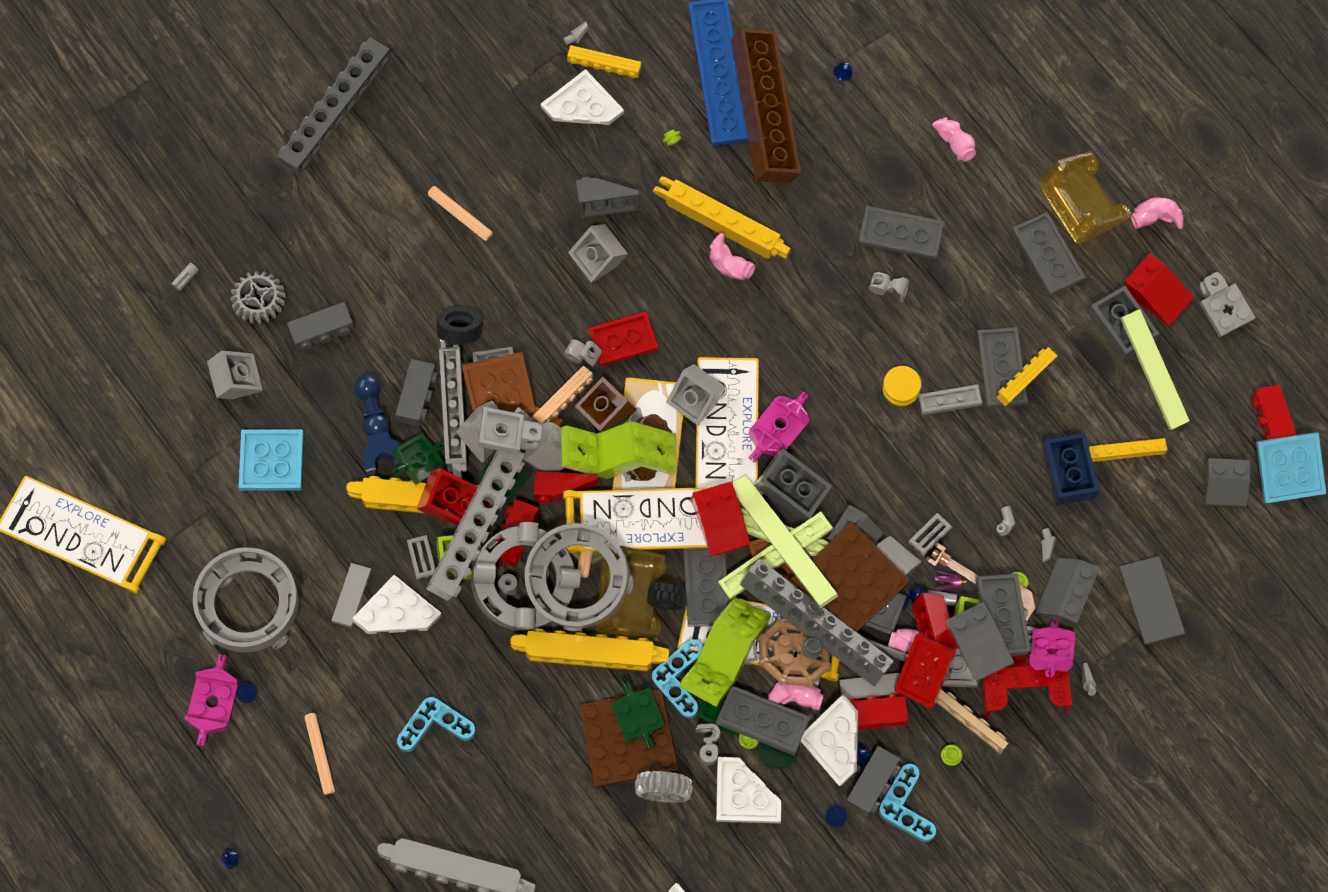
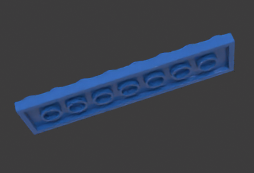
[688,0,748,146]

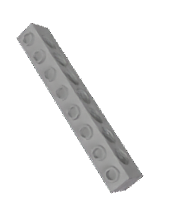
[426,450,525,601]

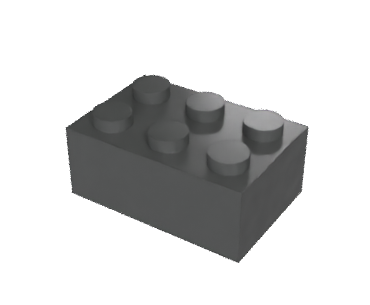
[1088,286,1159,362]
[754,449,832,523]

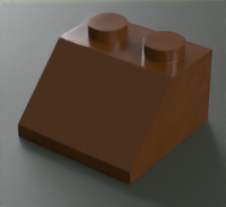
[575,377,637,432]

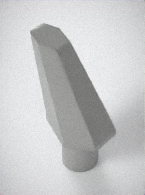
[563,22,589,45]
[1041,528,1056,562]
[1082,663,1096,696]

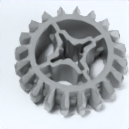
[231,271,286,325]
[635,771,693,803]

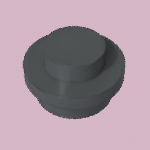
[801,638,823,658]

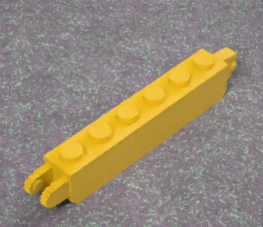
[653,177,791,259]
[346,476,501,513]
[510,629,669,671]

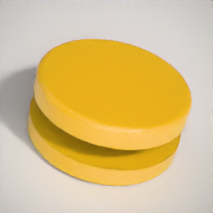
[883,366,921,406]

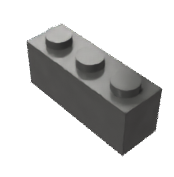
[287,302,354,351]
[395,359,439,427]
[846,746,901,817]

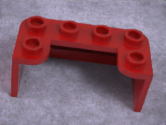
[980,655,1072,719]

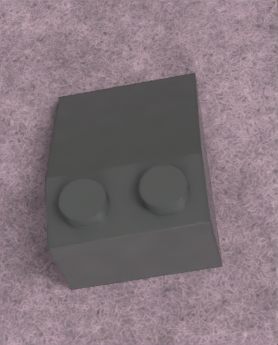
[576,177,639,218]
[946,602,1014,682]

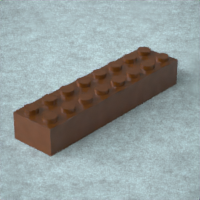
[731,28,801,183]

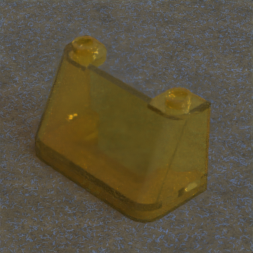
[1041,151,1133,244]
[596,545,666,638]

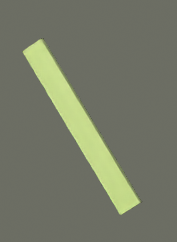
[733,475,838,608]

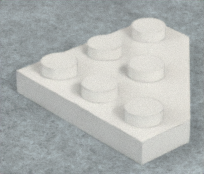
[541,69,624,125]
[352,575,441,634]
[801,695,858,786]
[716,757,781,823]

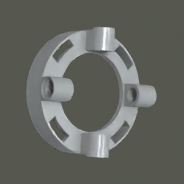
[471,522,581,630]
[525,523,633,632]
[193,548,299,652]

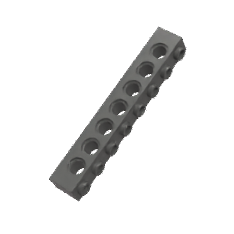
[278,37,391,176]
[740,559,894,687]

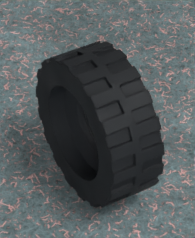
[437,306,482,345]

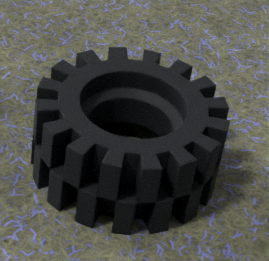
[646,583,686,610]

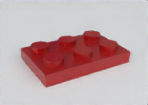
[588,311,658,367]
[894,633,956,709]

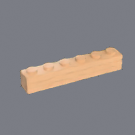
[533,366,593,423]

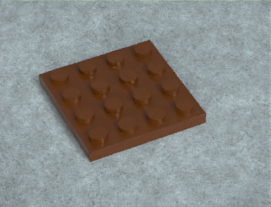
[791,522,910,632]
[579,689,678,788]

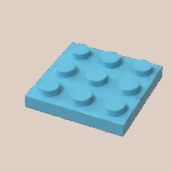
[239,430,304,491]
[1256,432,1326,503]

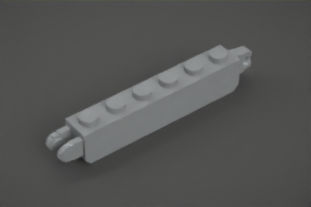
[439,339,468,479]
[377,838,536,892]

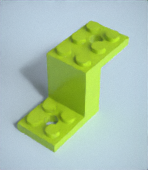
[561,421,677,479]
[679,597,772,706]

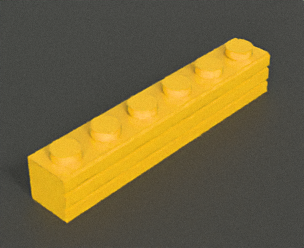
[567,45,641,78]
[996,347,1057,406]
[1089,438,1167,462]

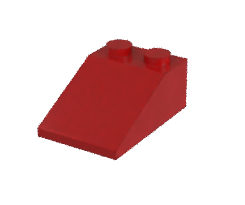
[1123,253,1194,327]
[416,468,490,526]
[691,481,750,557]

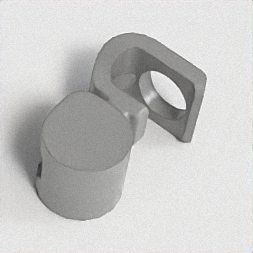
[869,272,909,302]
[564,339,602,367]
[488,574,518,614]
[695,724,720,766]

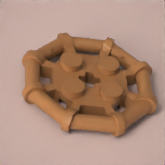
[757,619,832,688]

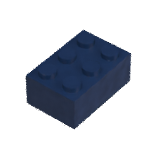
[1042,433,1099,505]

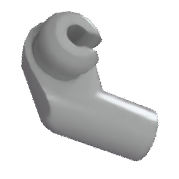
[996,506,1015,536]

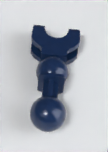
[354,375,401,477]

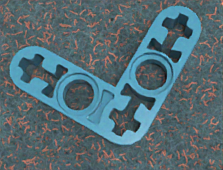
[652,639,703,718]
[397,697,476,752]
[879,764,936,842]

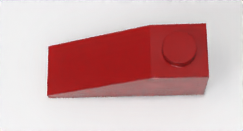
[534,471,598,504]

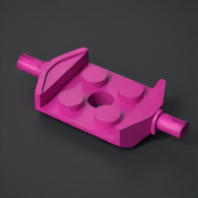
[748,392,810,463]
[1030,620,1075,677]
[184,654,238,747]

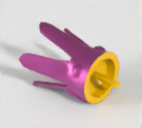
[934,570,966,591]

